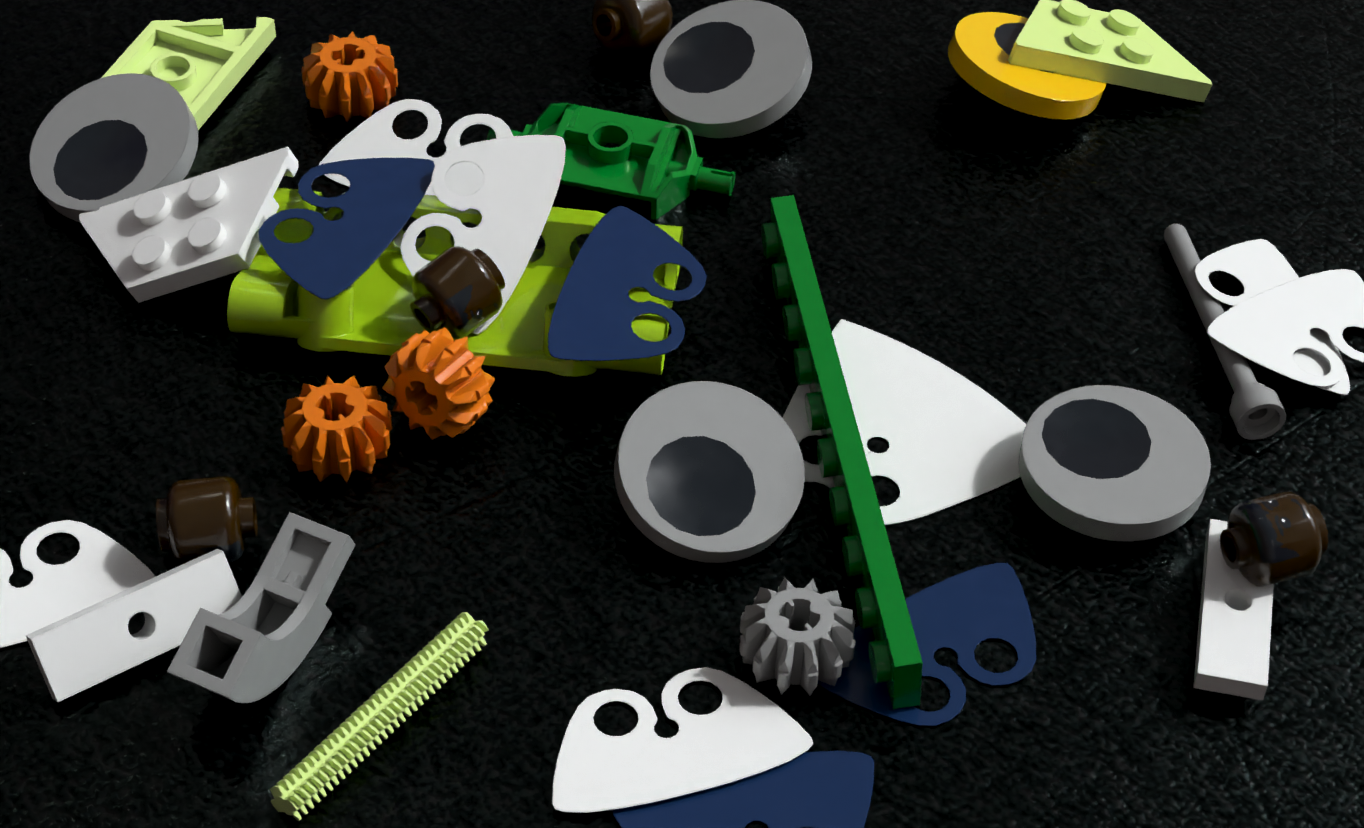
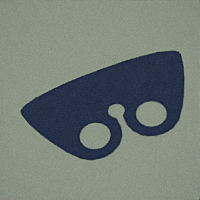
[258,158,435,300]
[548,206,707,361]
[817,563,1036,726]
[610,751,874,828]

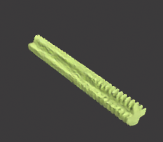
[270,612,489,821]

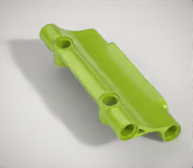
[227,188,683,377]

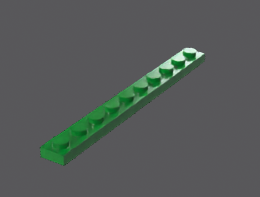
[761,195,923,709]

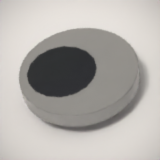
[650,0,812,138]
[30,73,199,222]
[614,381,805,563]
[1019,385,1211,542]

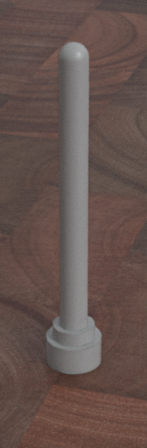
[1164,224,1286,440]

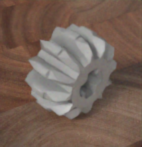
[739,577,856,696]

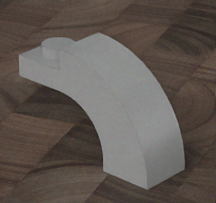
[167,512,356,704]

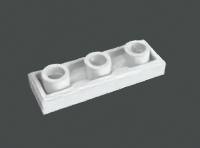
[1193,519,1274,700]
[26,549,242,702]

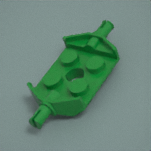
[487,103,735,220]

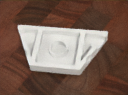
[79,147,298,303]

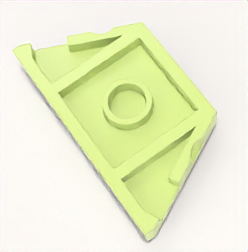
[1008,0,1213,103]
[101,17,276,130]

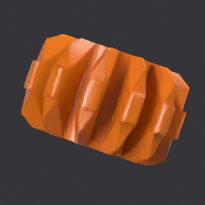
[302,31,398,123]
[382,327,495,440]
[281,375,392,483]

